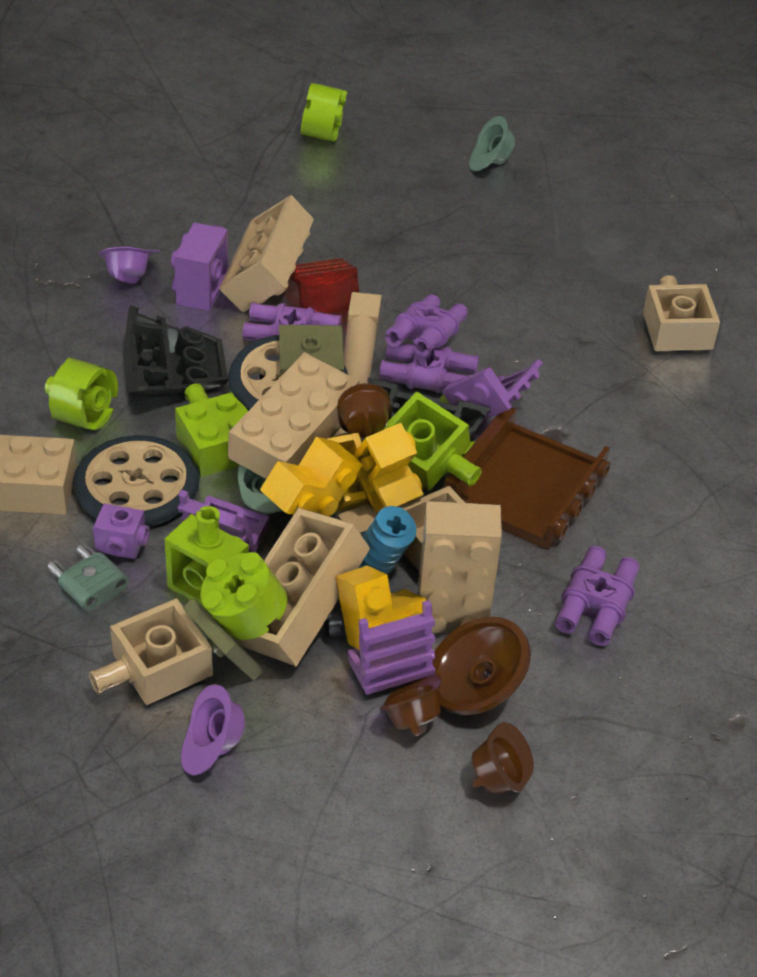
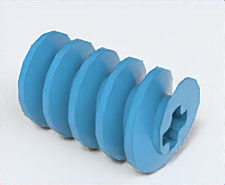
[359,506,416,575]

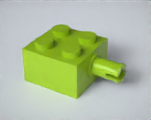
[175,384,248,478]
[384,391,482,491]
[165,506,249,608]

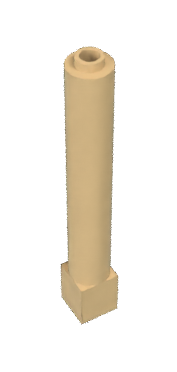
[329,292,382,439]

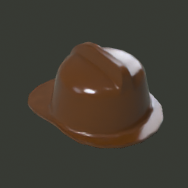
[337,383,392,438]
[380,675,443,736]
[471,722,534,795]

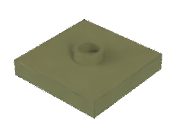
[279,325,344,377]
[183,599,263,681]

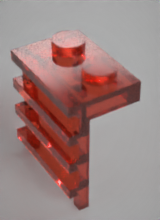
[289,258,359,314]

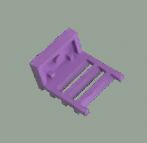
[442,359,543,420]
[178,490,271,553]
[348,600,435,695]

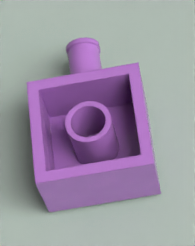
[171,223,228,311]

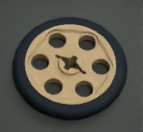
[228,335,348,411]
[72,435,200,526]

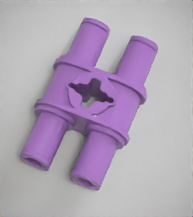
[385,294,468,357]
[242,302,341,342]
[379,343,479,394]
[555,546,639,646]

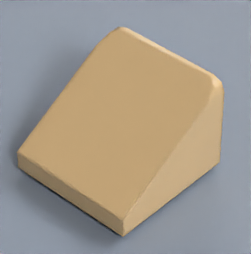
[337,504,377,537]

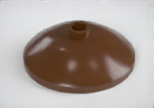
[432,617,531,715]

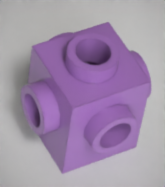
[93,503,150,559]

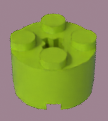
[300,83,348,143]
[45,358,118,430]
[200,552,287,640]

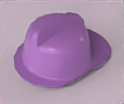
[99,247,161,284]
[181,684,245,776]

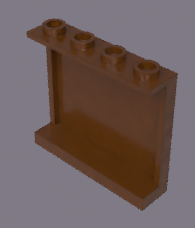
[444,407,611,550]

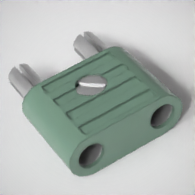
[48,543,129,611]

